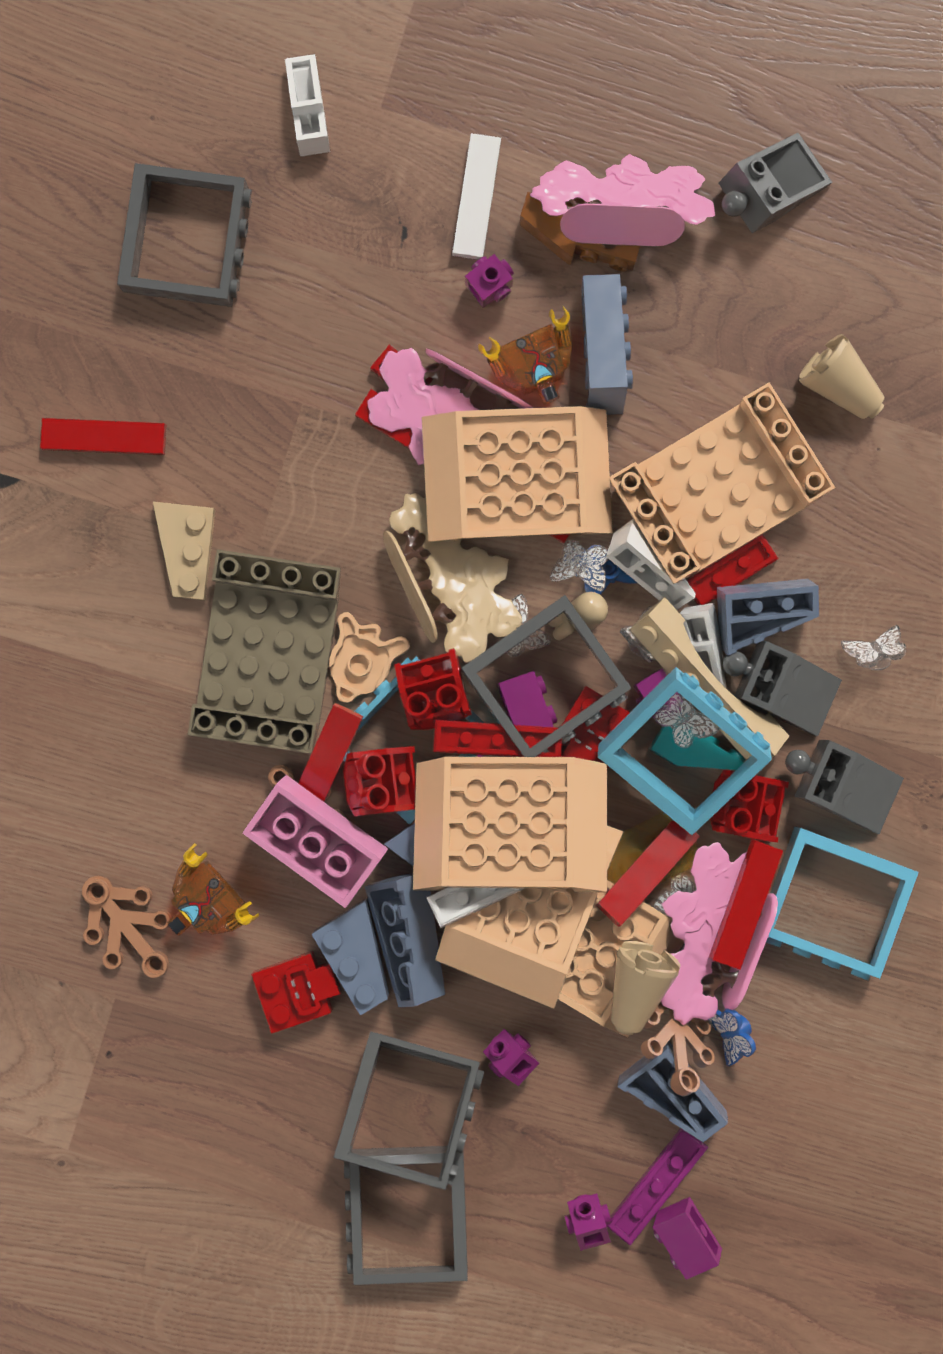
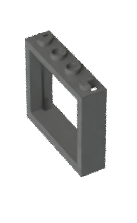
[117,163,252,307]
[461,595,631,757]
[334,1031,484,1190]
[344,1146,468,1285]

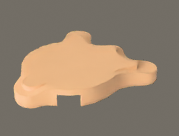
[329,612,410,703]

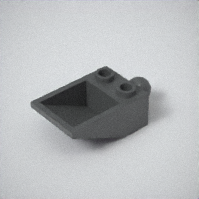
[718,133,832,233]
[723,641,842,736]
[785,740,904,834]

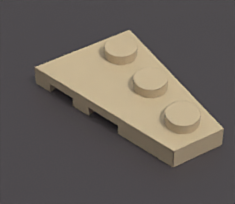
[153,502,216,601]

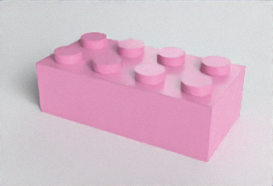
[242,775,388,908]

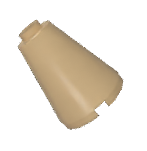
[799,334,884,419]
[611,941,681,1035]

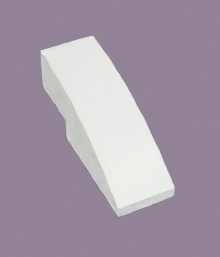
[285,54,330,156]
[680,603,726,688]

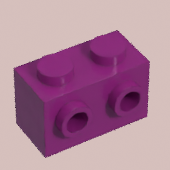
[497,671,557,727]
[653,1196,722,1280]

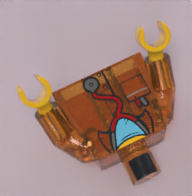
[478,306,572,405]
[167,843,259,936]

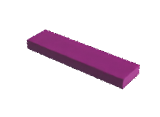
[606,1128,708,1245]

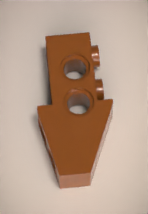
[520,192,640,272]

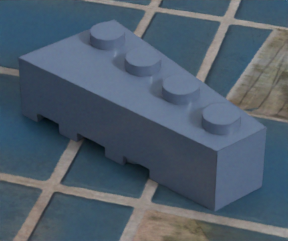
[581,274,633,415]
[364,873,445,1007]

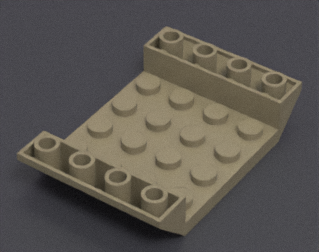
[187,549,341,754]

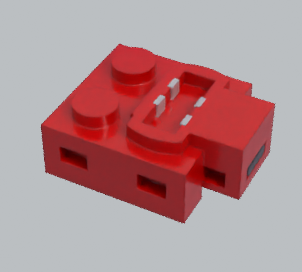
[560,686,630,770]
[251,951,342,1034]

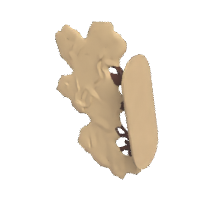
[383,493,522,663]

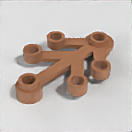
[82,876,172,978]
[641,1002,715,1096]

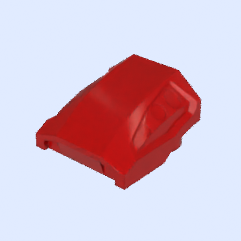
[394,648,472,730]
[343,746,416,817]
[710,769,789,843]

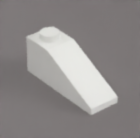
[606,519,696,610]

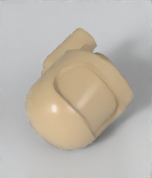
[548,592,608,641]

